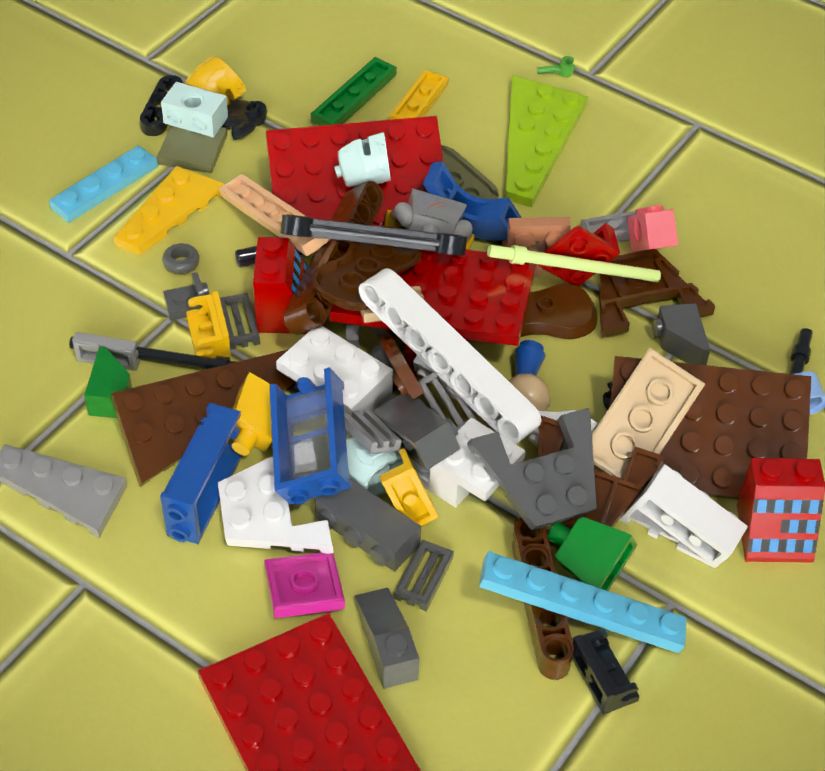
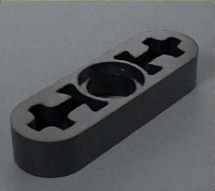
[140,75,183,136]

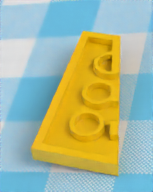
[114,166,225,255]

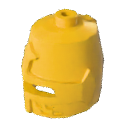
[184,56,247,105]

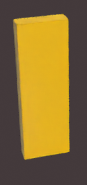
[389,70,449,120]

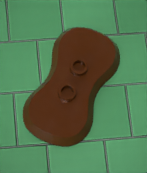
[312,242,422,311]
[488,284,597,343]

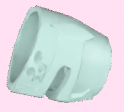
[334,132,391,187]
[346,436,404,496]

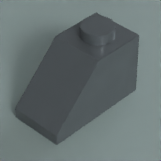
[653,303,710,365]

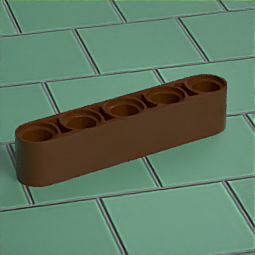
[512,517,574,680]

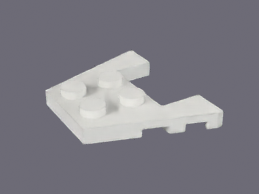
[218,439,334,554]

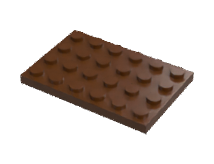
[610,356,811,500]

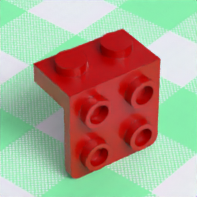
[538,223,620,287]

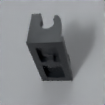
[572,629,640,715]

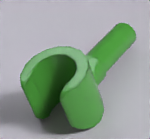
[537,56,575,78]

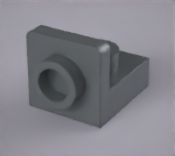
[163,272,209,321]

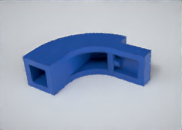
[423,161,522,240]

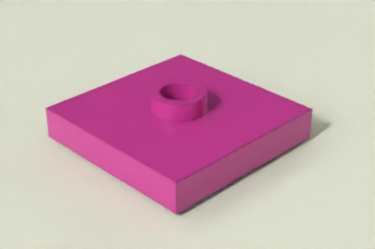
[264,553,345,618]

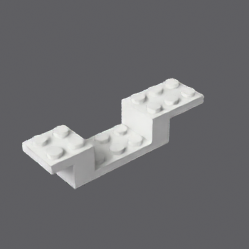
[276,325,525,508]

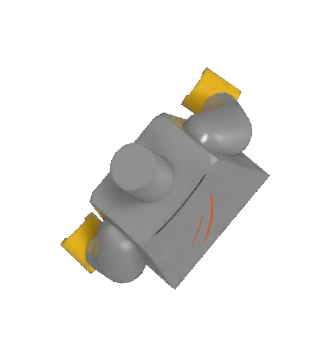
[384,188,475,250]

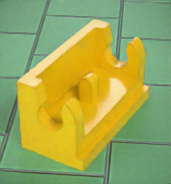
[186,291,231,358]

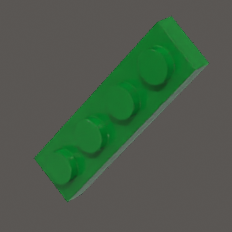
[311,57,397,126]

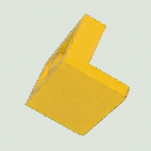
[379,448,439,526]

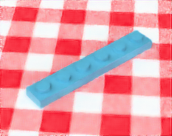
[479,551,687,653]

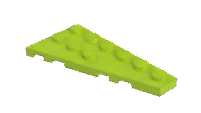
[505,75,588,208]

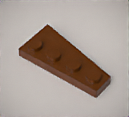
[377,332,424,399]

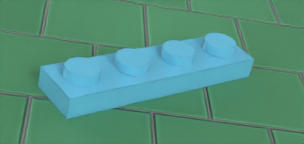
[49,145,158,223]

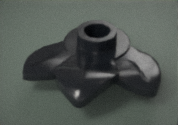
[222,100,267,140]

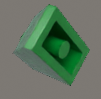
[84,346,133,418]

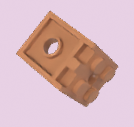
[500,217,571,277]

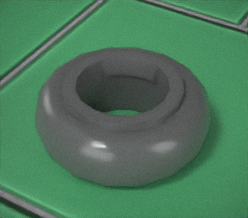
[162,243,200,274]

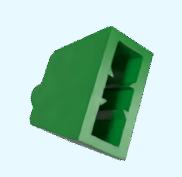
[548,517,637,591]

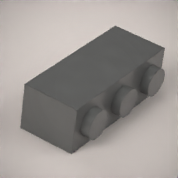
[372,394,461,470]
[315,478,421,572]

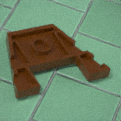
[598,249,715,337]
[537,415,665,529]

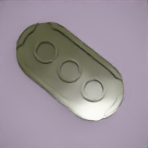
[441,145,499,199]

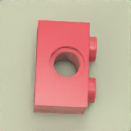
[627,205,678,252]

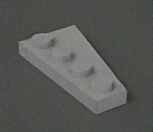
[0,444,127,538]

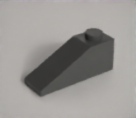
[354,587,419,689]

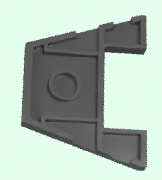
[467,408,597,531]

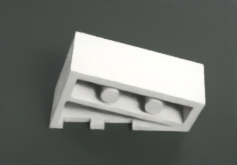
[619,464,748,568]

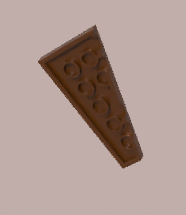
[110,349,297,487]

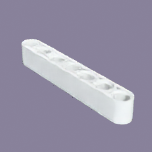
[359,268,541,444]

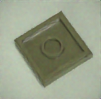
[157,125,227,173]

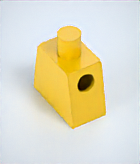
[231,372,288,456]

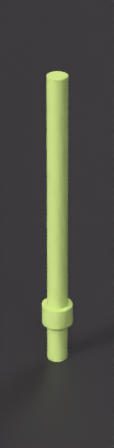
[487,244,661,282]

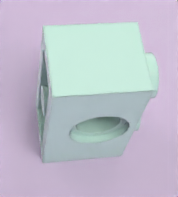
[161,82,228,138]

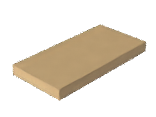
[592,347,705,479]

